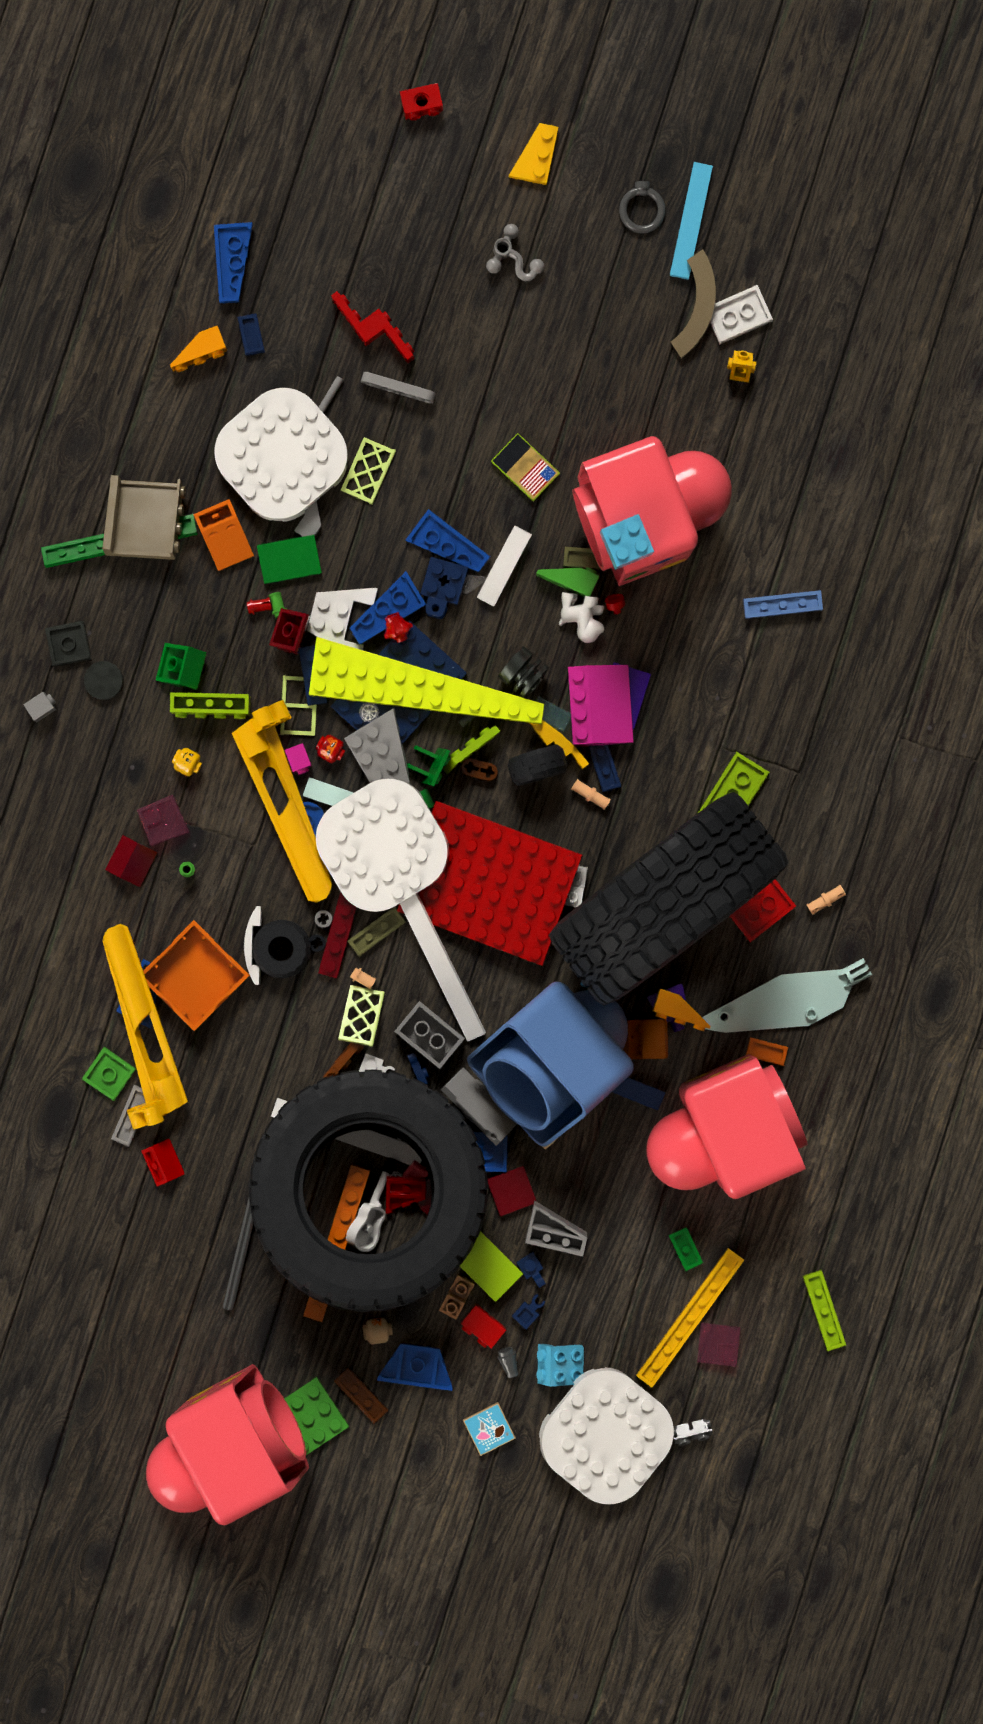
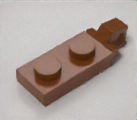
[323,1037,364,1078]

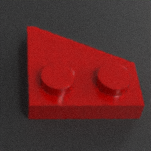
[386,1176,426,1214]

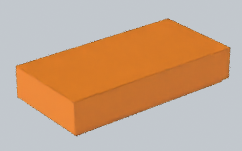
[745,1037,788,1066]

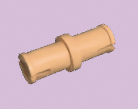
[571,779,611,810]
[806,885,846,915]

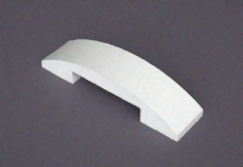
[244,906,262,985]

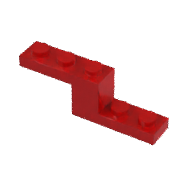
[331,291,414,364]

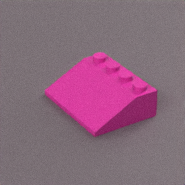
[568,665,634,747]

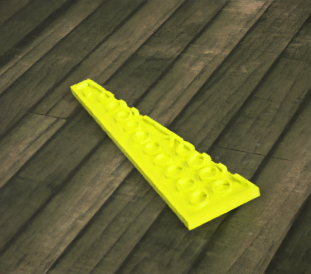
[309,637,544,724]

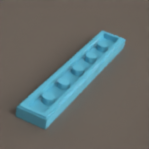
[670,162,713,280]

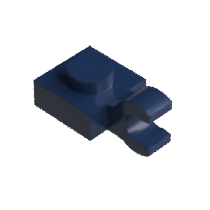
[516,1252,546,1288]

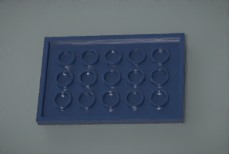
[331,621,467,744]

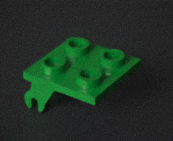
[407,746,450,787]

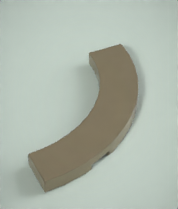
[671,249,716,359]

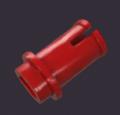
[246,598,272,615]

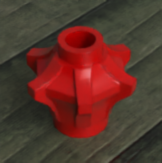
[384,612,413,643]

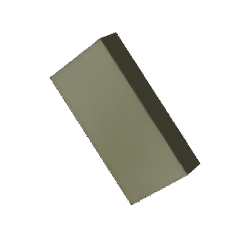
[563,547,601,570]

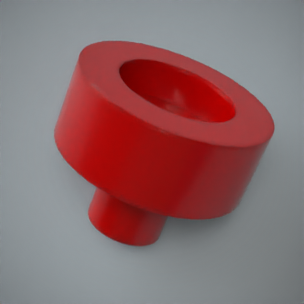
[605,594,625,614]

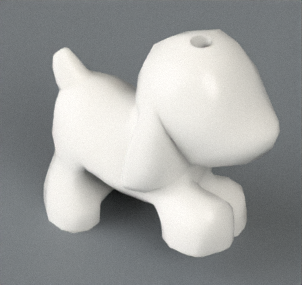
[559,592,604,643]

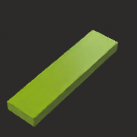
[803,1270,846,1351]

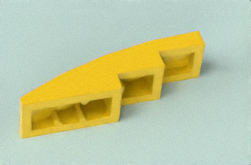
[530,720,589,769]

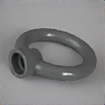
[619,181,665,233]

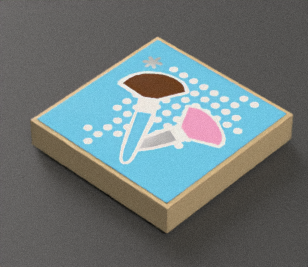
[463,1402,516,1456]

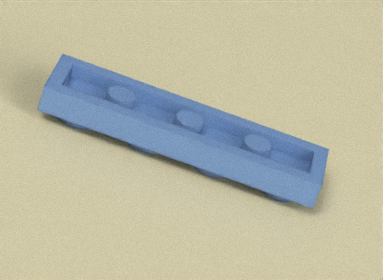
[743,590,823,619]

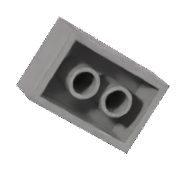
[394,1001,465,1069]

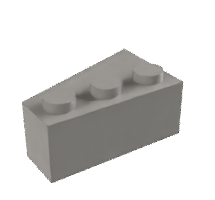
[525,1200,587,1256]

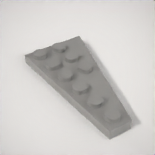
[344,708,410,784]

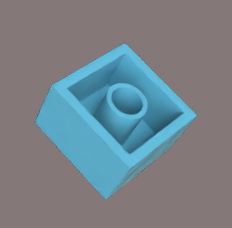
[600,514,654,570]

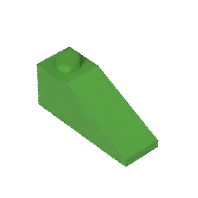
[536,567,599,598]

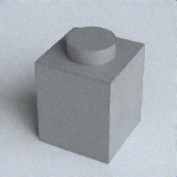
[23,692,56,722]

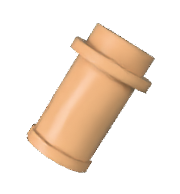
[350,968,376,989]

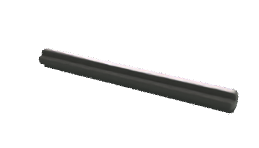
[223,1198,254,1310]

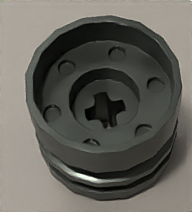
[498,646,549,698]

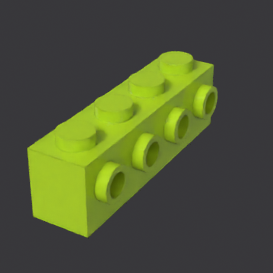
[170,692,251,719]

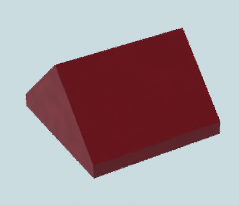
[105,835,158,887]

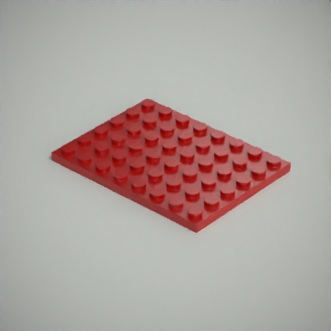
[397,801,583,966]

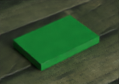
[257,534,322,584]

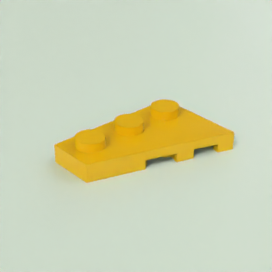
[509,123,558,185]

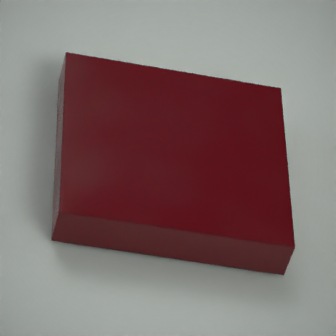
[488,1166,536,1217]

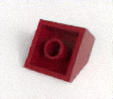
[269,608,310,655]

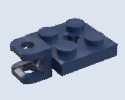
[420,557,469,619]

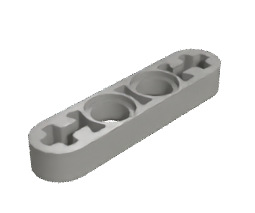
[361,372,436,403]

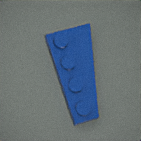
[405,509,491,572]
[349,571,426,645]

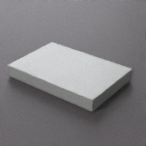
[710,285,773,345]

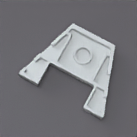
[307,588,378,650]

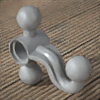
[486,224,545,281]

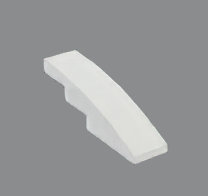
[477,526,532,606]

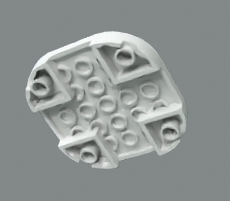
[215,388,348,522]
[316,779,449,912]
[539,1367,674,1504]

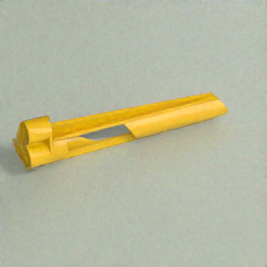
[232,700,332,903]
[102,924,188,1129]

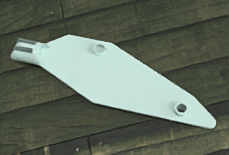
[702,958,872,1033]

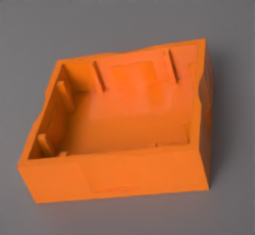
[143,920,250,1031]

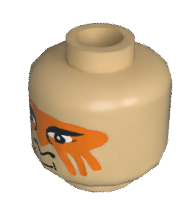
[363,1317,393,1345]

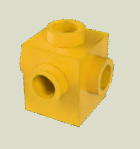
[727,350,756,383]

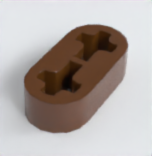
[461,759,498,781]

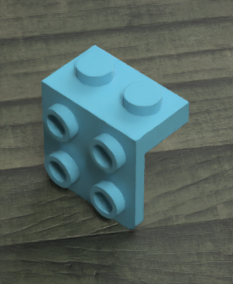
[537,1344,584,1387]

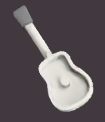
[346,1157,400,1252]

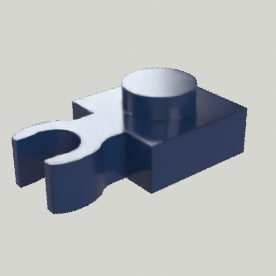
[407,1052,430,1084]
[512,1294,545,1329]

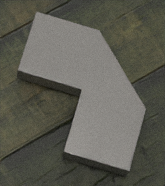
[294,501,322,536]

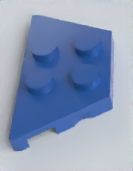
[377,1343,453,1391]

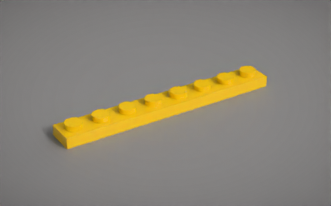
[636,1248,744,1387]

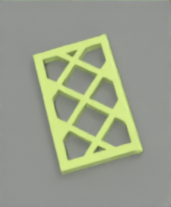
[341,437,396,505]
[338,985,385,1047]

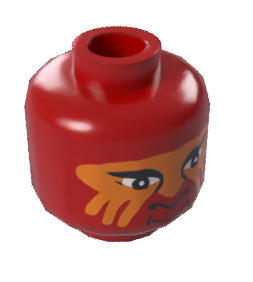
[315,734,345,763]

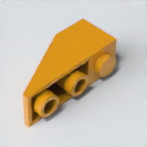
[170,325,227,372]
[652,989,711,1031]

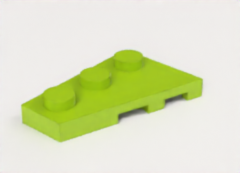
[442,725,500,774]

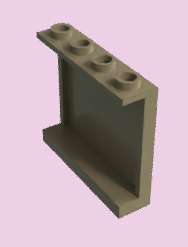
[102,475,186,560]

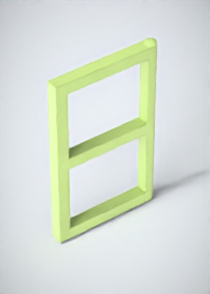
[280,675,317,736]

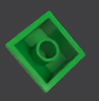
[156,643,206,690]

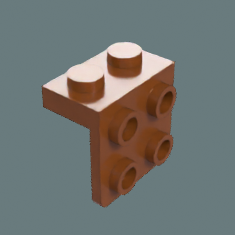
[623,1019,668,1060]

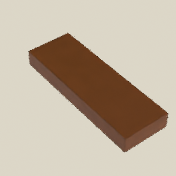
[334,1367,388,1424]

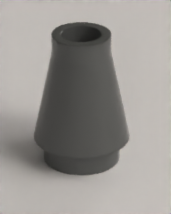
[497,1347,518,1378]

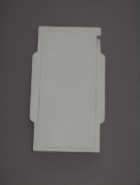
[441,1068,517,1146]

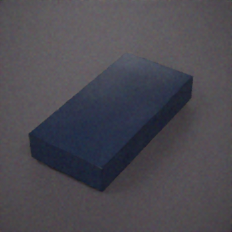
[238,313,265,356]

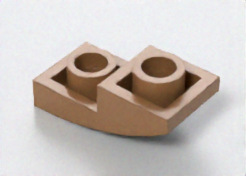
[439,1273,475,1319]

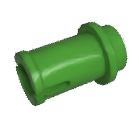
[269,592,287,618]
[179,862,195,877]

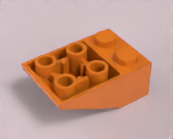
[193,499,254,571]

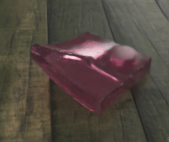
[137,795,190,846]
[697,1323,740,1367]

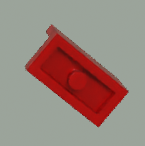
[141,1139,184,1186]

